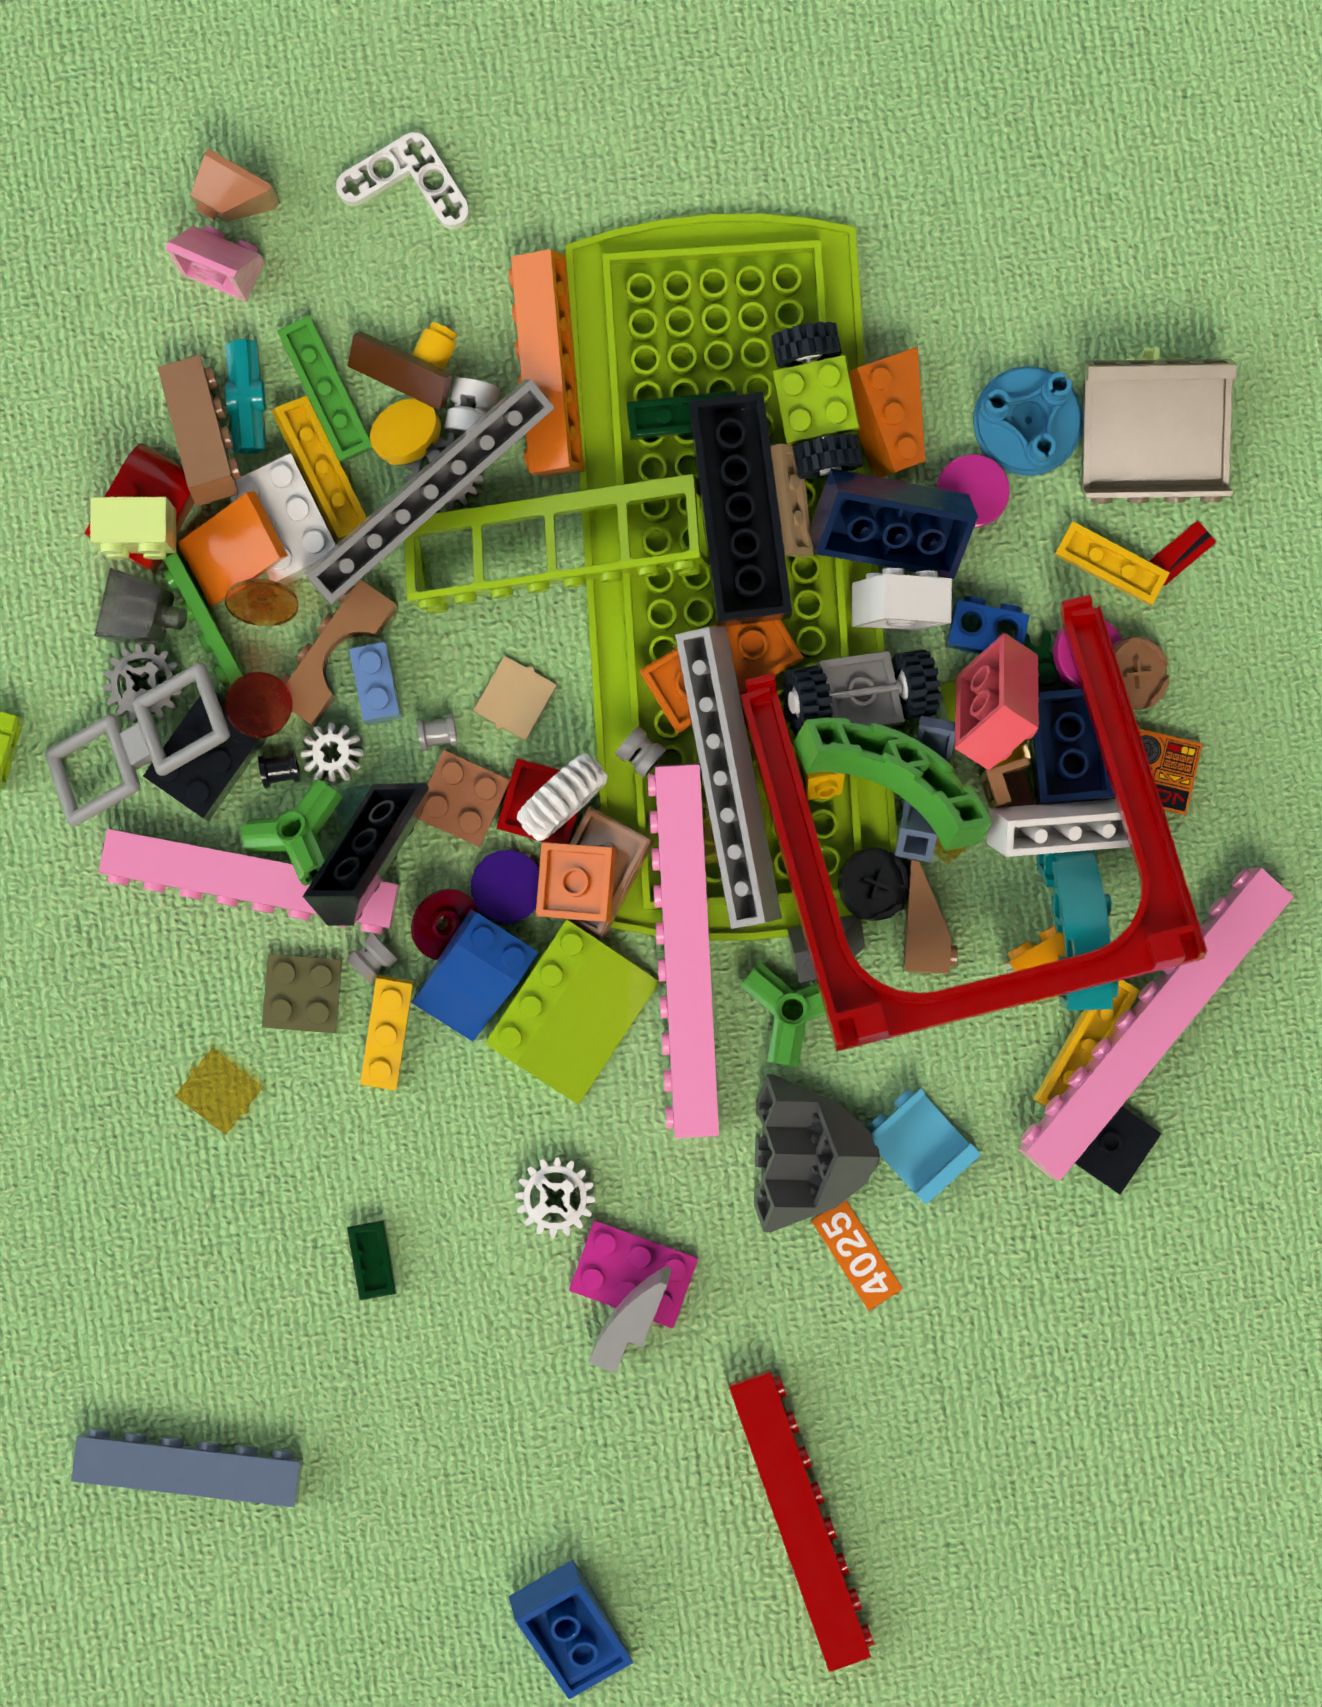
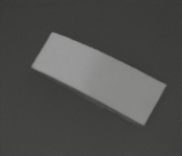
[588,1266,672,1373]

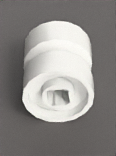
[444,378,500,436]

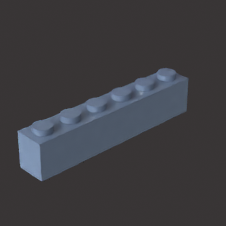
[71,1428,303,1507]

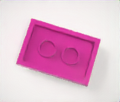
[569,1220,699,1328]

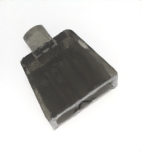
[94,568,187,644]

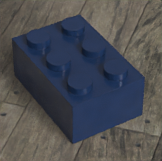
[1029,688,1115,805]

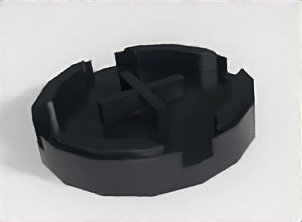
[838,847,910,922]

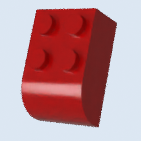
[84,443,194,575]

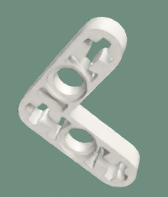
[336,132,469,230]

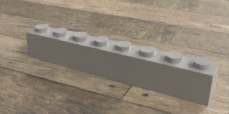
[303,379,555,604]
[675,626,782,929]

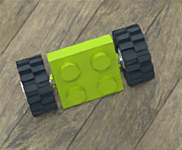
[771,321,863,479]

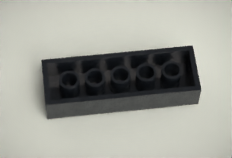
[688,392,792,627]

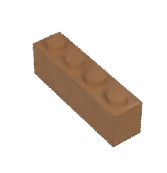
[158,355,241,506]

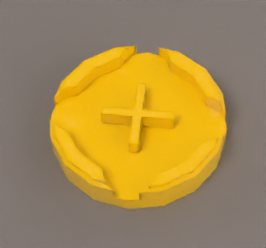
[369,398,442,465]

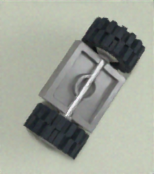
[782,650,941,735]

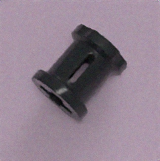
[258,749,301,789]

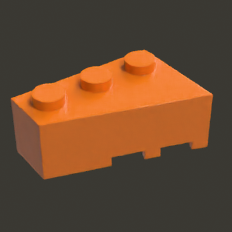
[850,346,926,478]

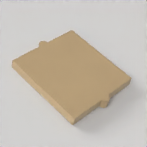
[473,655,557,741]

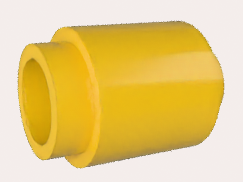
[411,322,457,371]

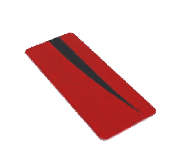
[1149,521,1216,586]

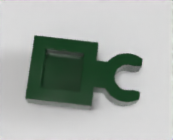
[1024,629,1068,692]

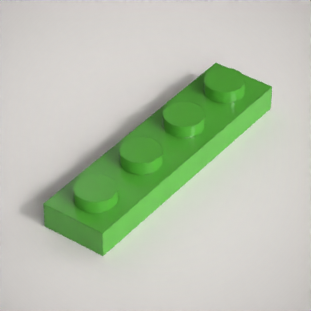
[277,315,373,464]
[162,552,250,691]

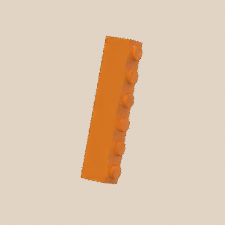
[509,249,584,478]

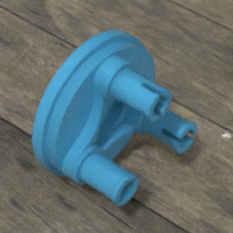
[973,366,1083,476]

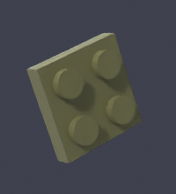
[262,954,343,1033]

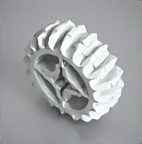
[517,754,608,841]

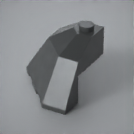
[754,1074,880,1232]

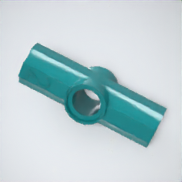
[225,339,266,454]

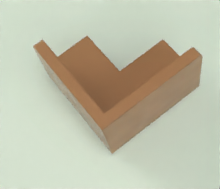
[979,757,1035,808]

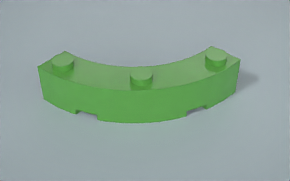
[793,718,992,851]

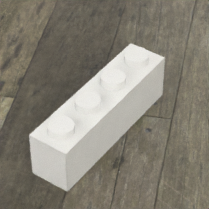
[987,799,1130,857]

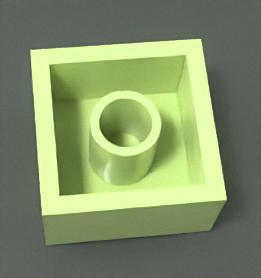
[90,497,176,560]

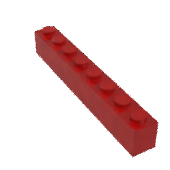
[728,1369,875,1672]

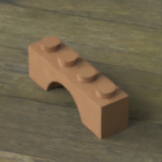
[275,579,399,727]

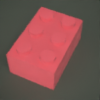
[955,633,1039,770]

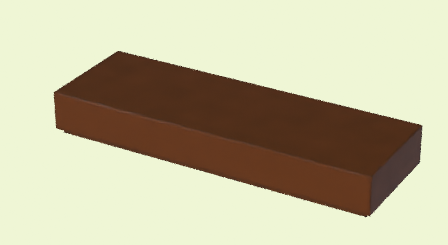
[347,331,453,410]

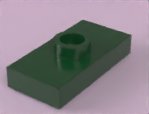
[347,1220,397,1301]

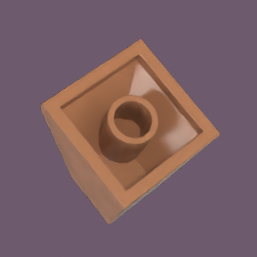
[190,149,279,222]

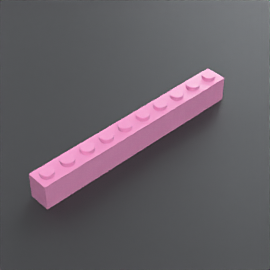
[648,763,719,1138]
[1017,868,1294,1181]

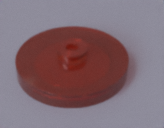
[225,672,293,738]

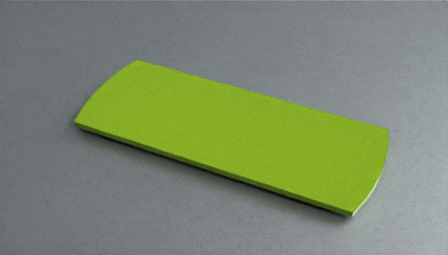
[565,213,897,941]

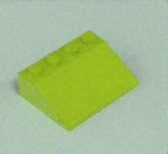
[485,919,659,1105]

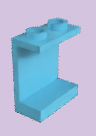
[866,1088,981,1205]

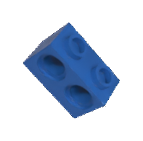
[946,596,1030,654]

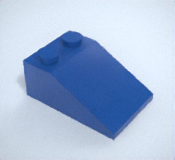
[411,909,538,1042]
[509,1560,633,1699]

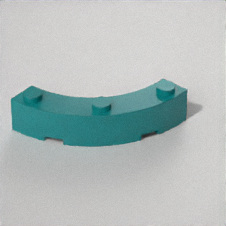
[1037,850,1119,1010]

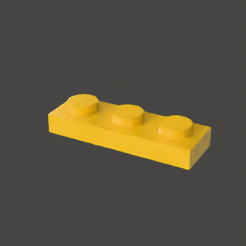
[1054,521,1169,607]
[360,975,414,1091]

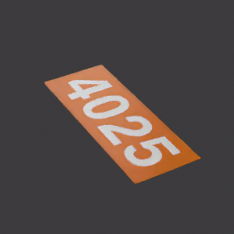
[811,1200,903,1311]

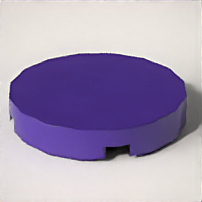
[471,850,539,923]

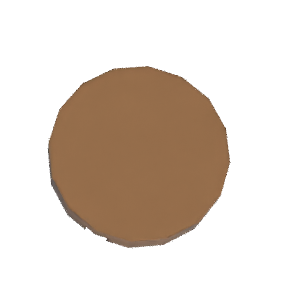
[1113,637,1169,710]

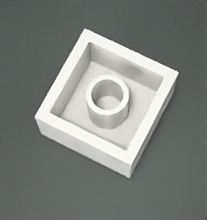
[852,568,952,631]

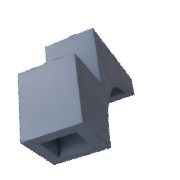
[895,716,955,862]

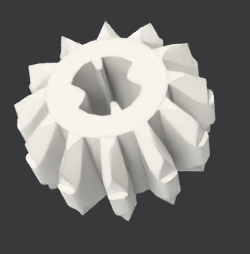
[301,722,364,785]

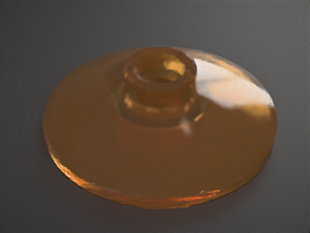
[225,579,299,626]

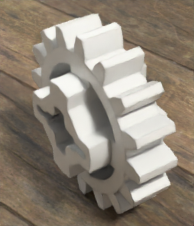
[515,1157,596,1238]

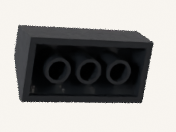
[303,783,429,926]

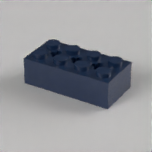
[809,468,978,579]

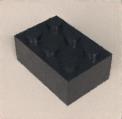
[143,691,272,822]

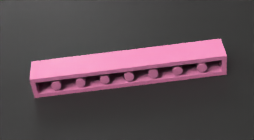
[99,829,400,935]

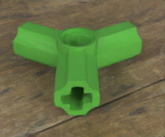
[240,779,343,886]
[739,962,826,1067]

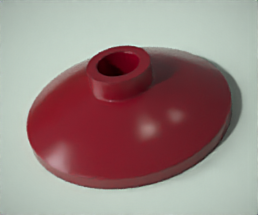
[411,888,479,960]

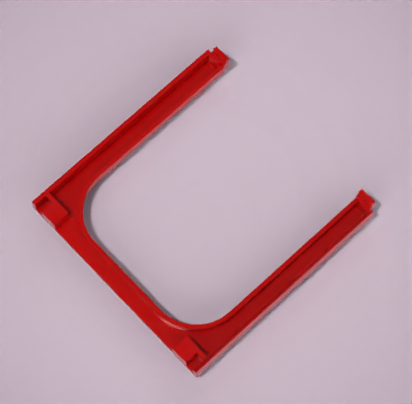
[740,595,1208,1052]

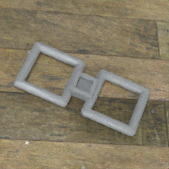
[45,662,230,826]

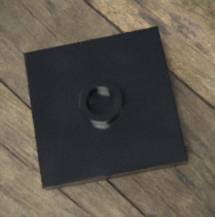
[1074,1106,1161,1195]

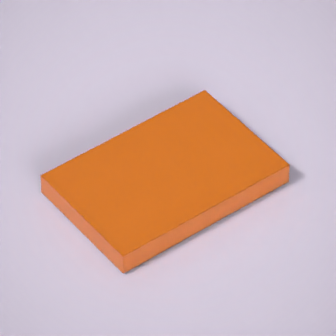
[178,490,288,607]

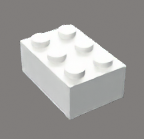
[230,453,336,590]

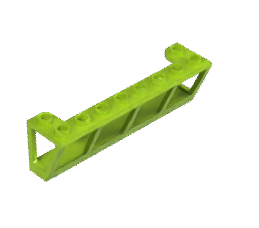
[405,474,709,614]

